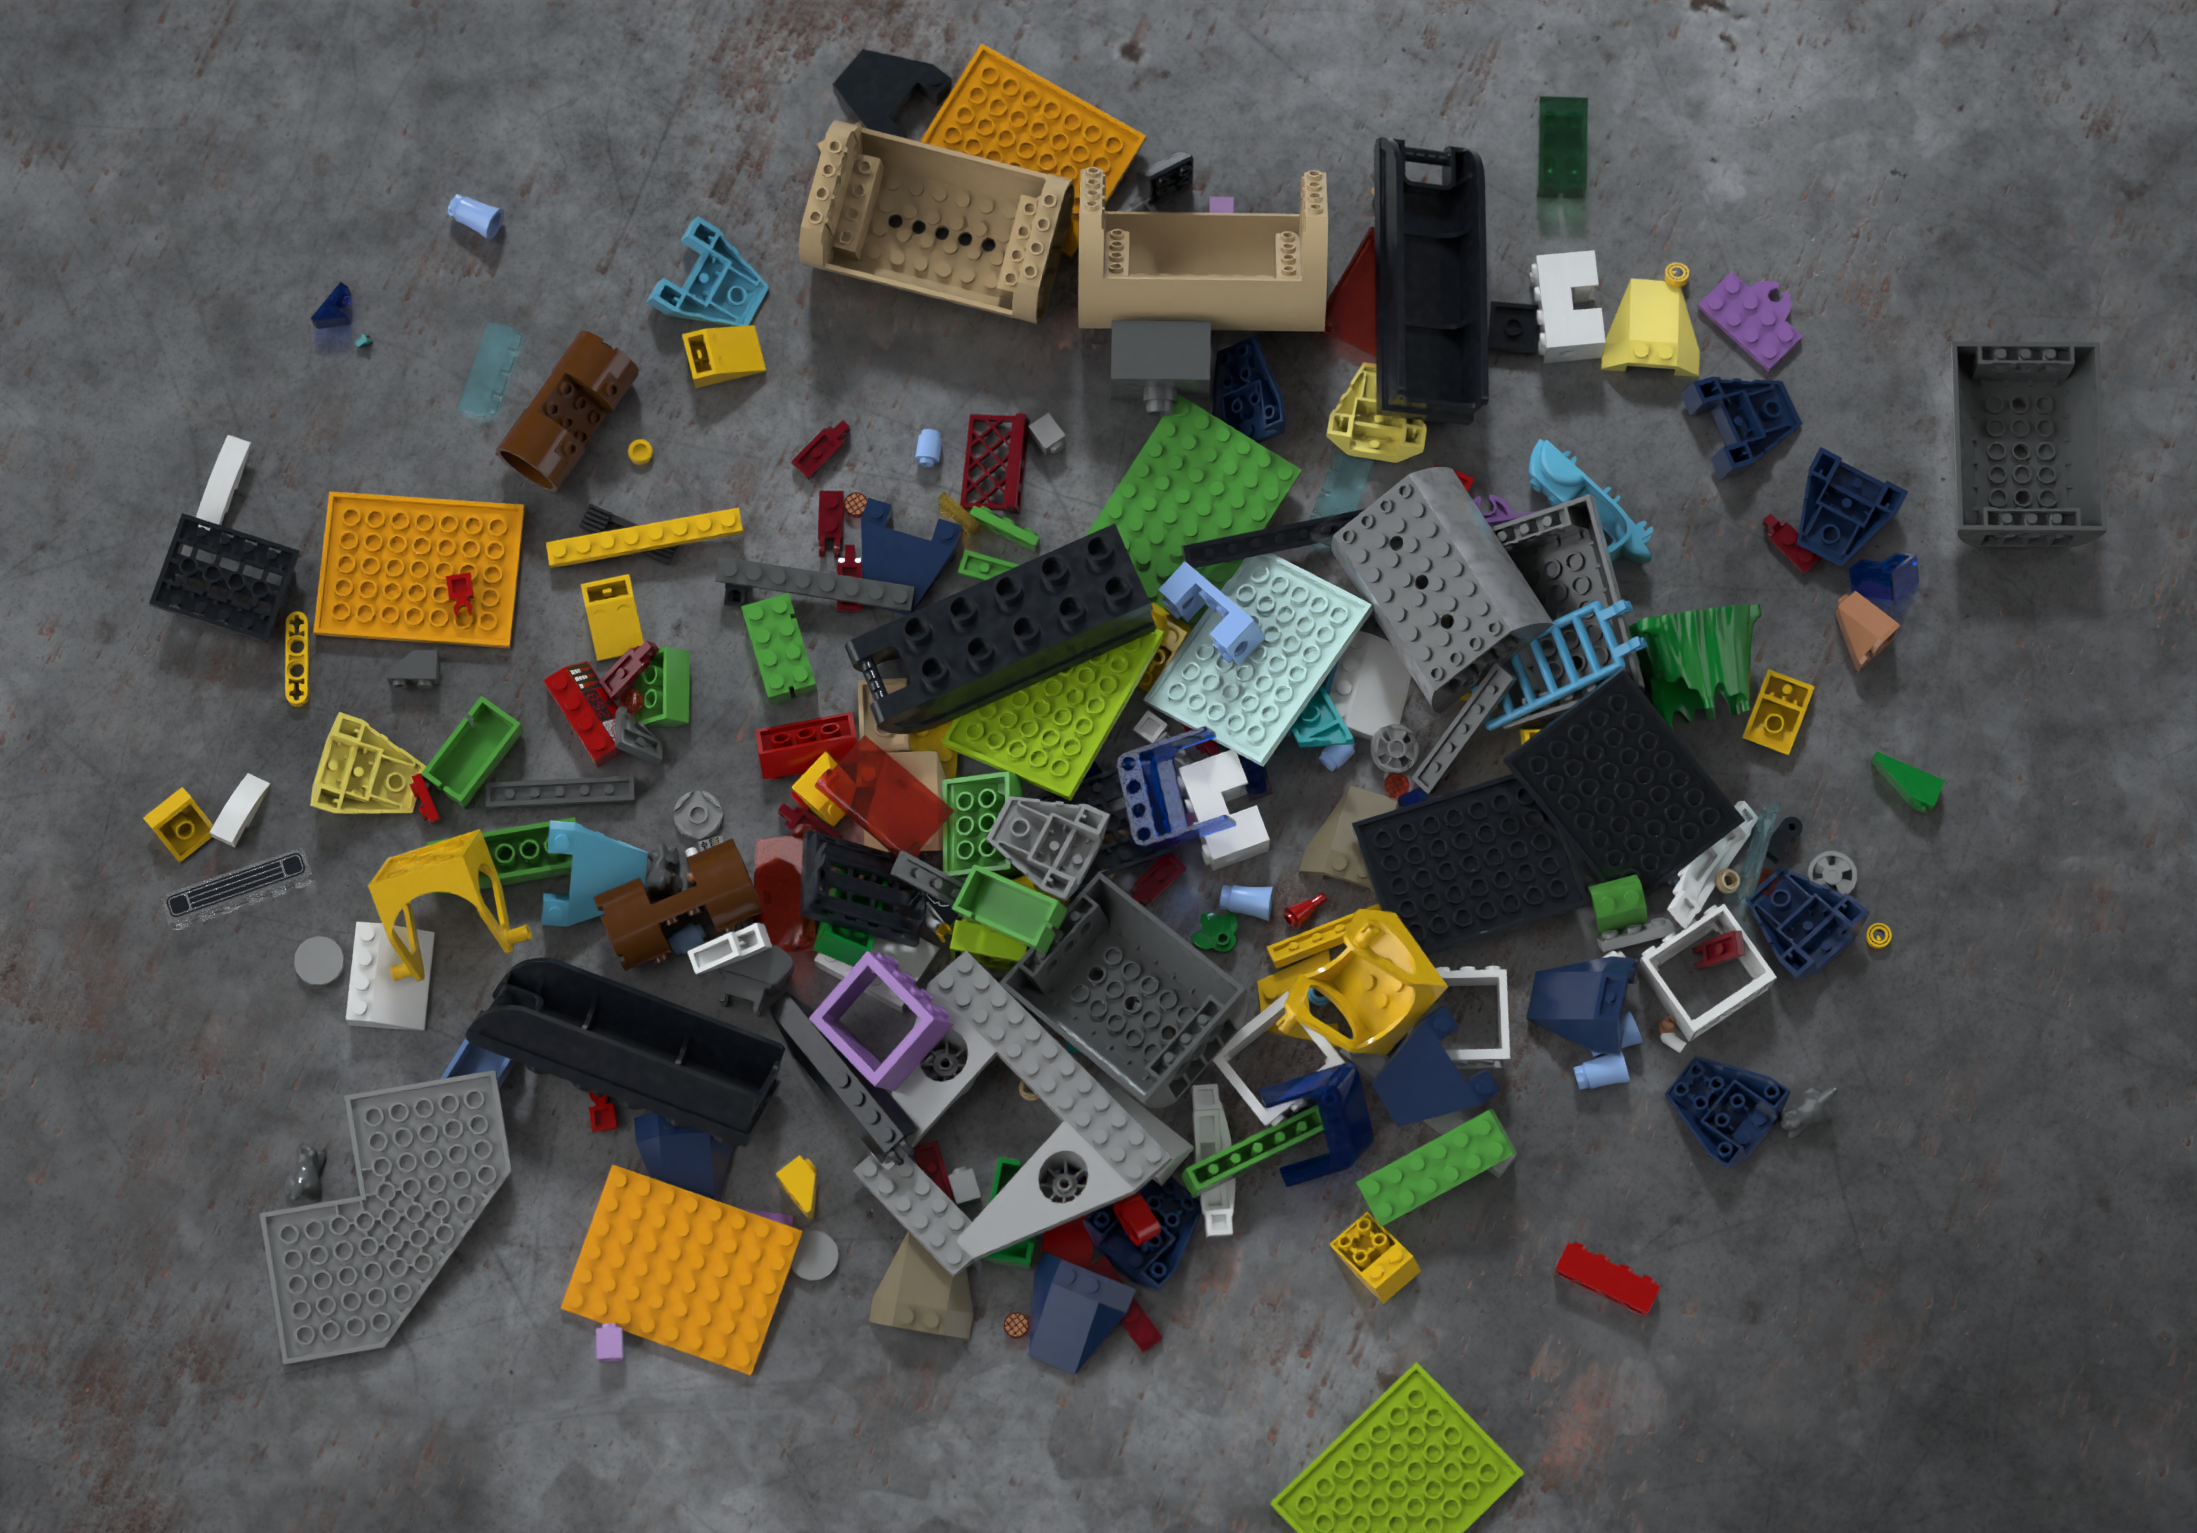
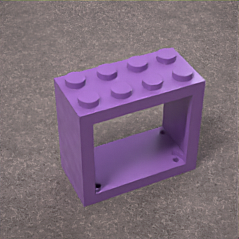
[809,951,954,1091]

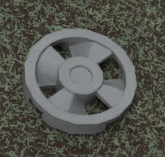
[1370,724,1420,774]
[1807,851,1857,895]

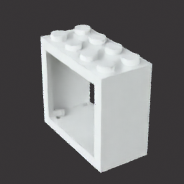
[1637,904,1777,1042]
[1213,991,1349,1128]

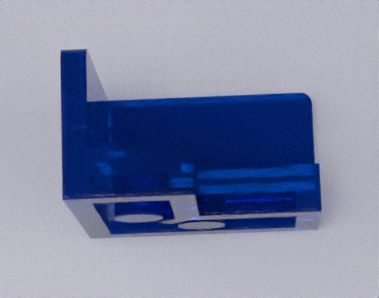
[1849,553,1919,601]

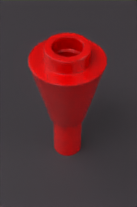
[1284,892,1327,929]

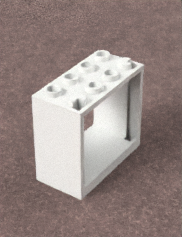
[1405,966,1510,1070]

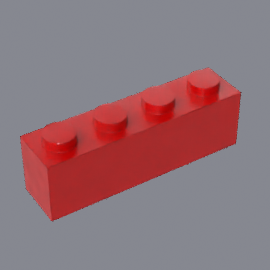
[1554,1241,1661,1317]

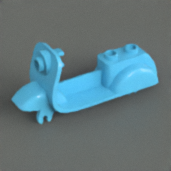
[1528,439,1653,563]

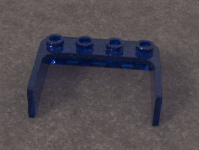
[1117,726,1237,847]
[1259,1063,1374,1187]

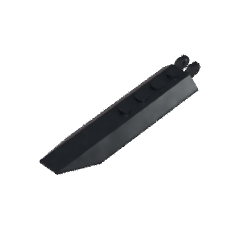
[768,992,918,1167]

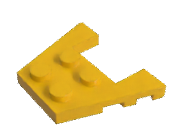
[1257,950,1340,1048]

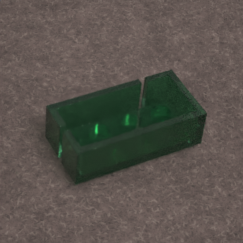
[1536,96,1588,199]

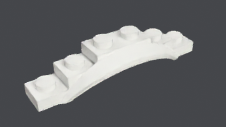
[1667,801,1759,926]
[1191,1084,1235,1237]

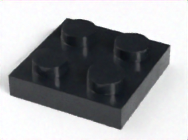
[1488,301,1539,354]

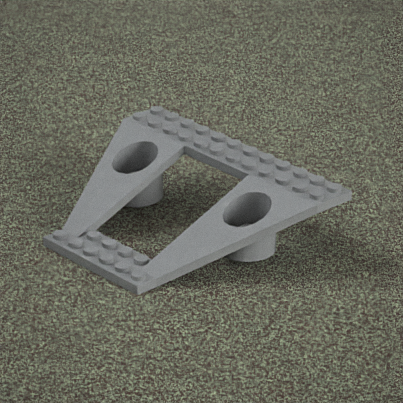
[852,951,1172,1278]

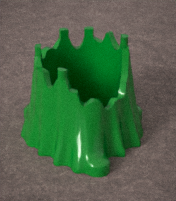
[1629,603,1762,729]

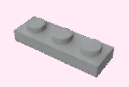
[1596,918,1675,952]

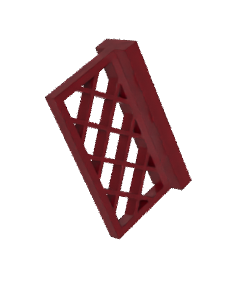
[960,413,1030,514]

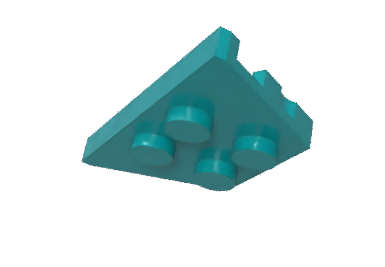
[1290,684,1355,747]

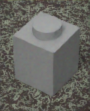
[1029,412,1066,456]
[948,1167,982,1208]

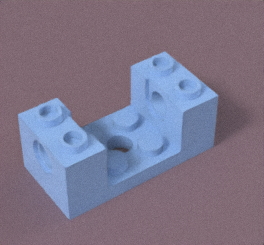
[1158,562,1266,666]

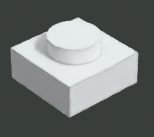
[1133,710,1168,745]

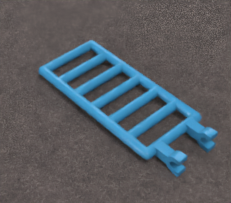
[1471,599,1648,731]

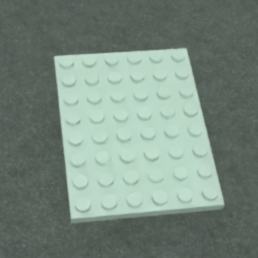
[1143,553,1373,767]

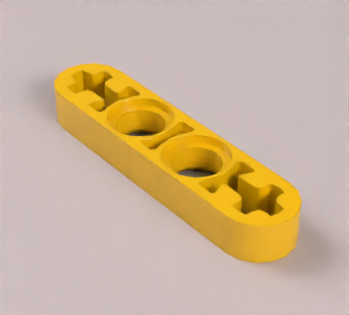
[285,611,310,707]

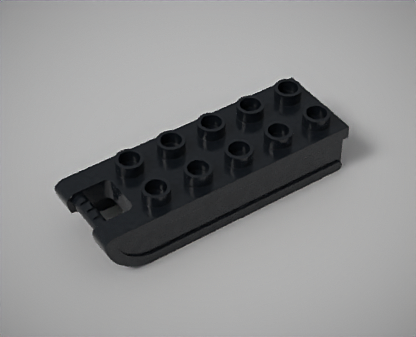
[1374,137,1489,425]
[845,523,1157,734]
[465,958,785,1147]

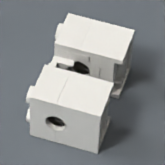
[1529,250,1606,363]
[1175,750,1270,871]

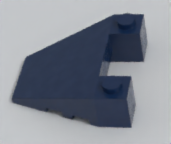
[1681,377,1802,481]
[861,498,963,616]
[1370,1006,1501,1127]

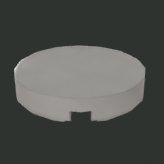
[673,791,723,840]
[294,936,345,987]
[791,1230,839,1282]

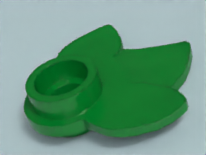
[1191,912,1239,953]

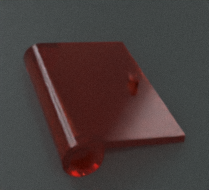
[1318,227,1376,357]
[814,735,954,858]
[753,824,817,953]

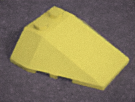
[1601,279,1700,377]
[1326,362,1427,463]
[310,712,426,814]

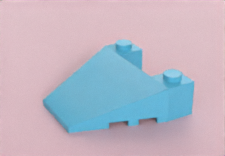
[646,216,769,327]
[541,820,648,927]

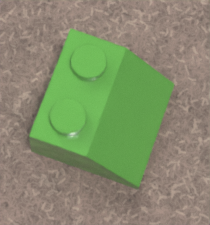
[1588,875,1648,935]

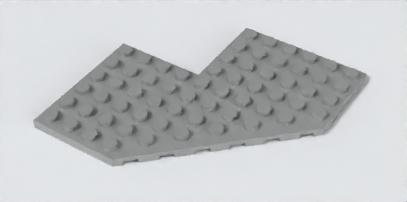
[260,1070,512,1365]

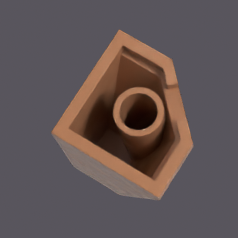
[1835,591,1900,671]

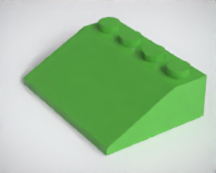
[942,771,1024,878]

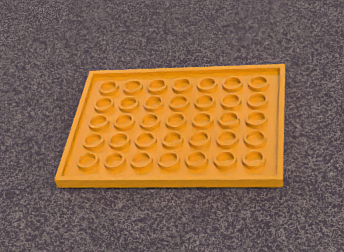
[920,43,1147,259]
[313,491,525,649]
[561,1164,803,1376]

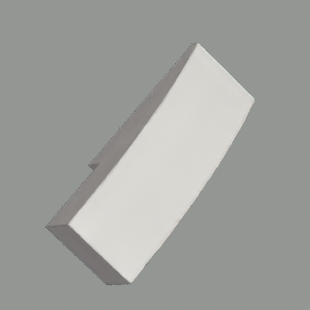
[210,773,271,847]
[687,923,772,975]

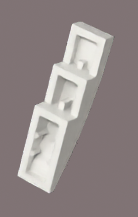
[196,435,251,531]

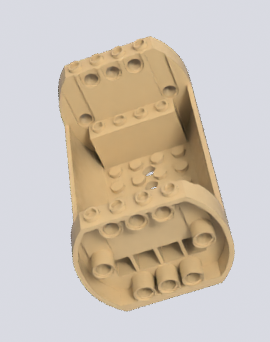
[799,120,1075,324]
[1078,167,1328,331]

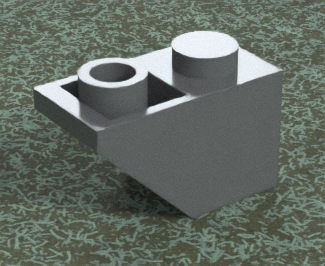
[387,650,440,689]

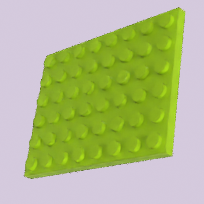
[941,629,1165,801]
[1270,1362,1524,1533]

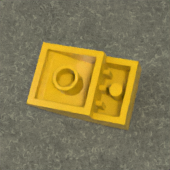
[1742,669,1815,756]

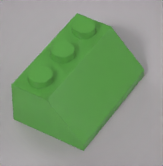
[634,646,690,728]

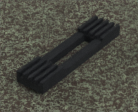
[579,503,678,565]

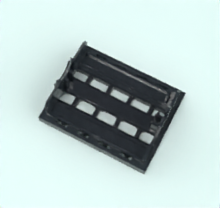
[149,513,300,644]
[1031,760,1175,886]
[800,829,929,948]

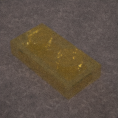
[937,492,980,537]

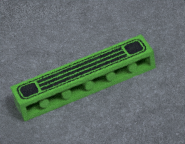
[1181,1105,1330,1198]

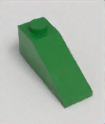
[1871,751,1945,813]

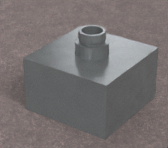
[1111,320,1211,416]

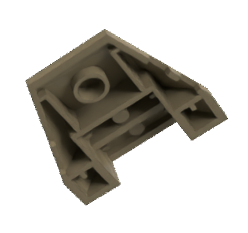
[1299,786,1399,894]
[869,1231,974,1339]

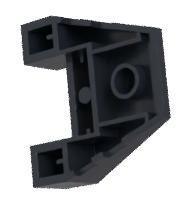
[832,49,952,139]

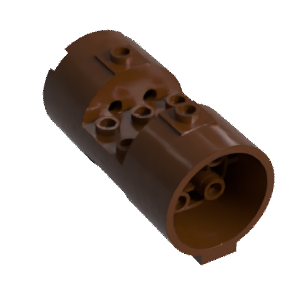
[495,330,639,492]
[593,838,764,971]

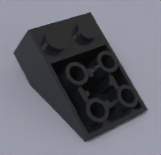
[1137,151,1194,204]

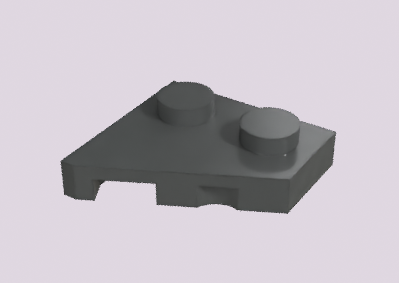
[615,706,663,765]

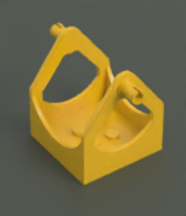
[368,829,532,982]
[1276,909,1448,1055]

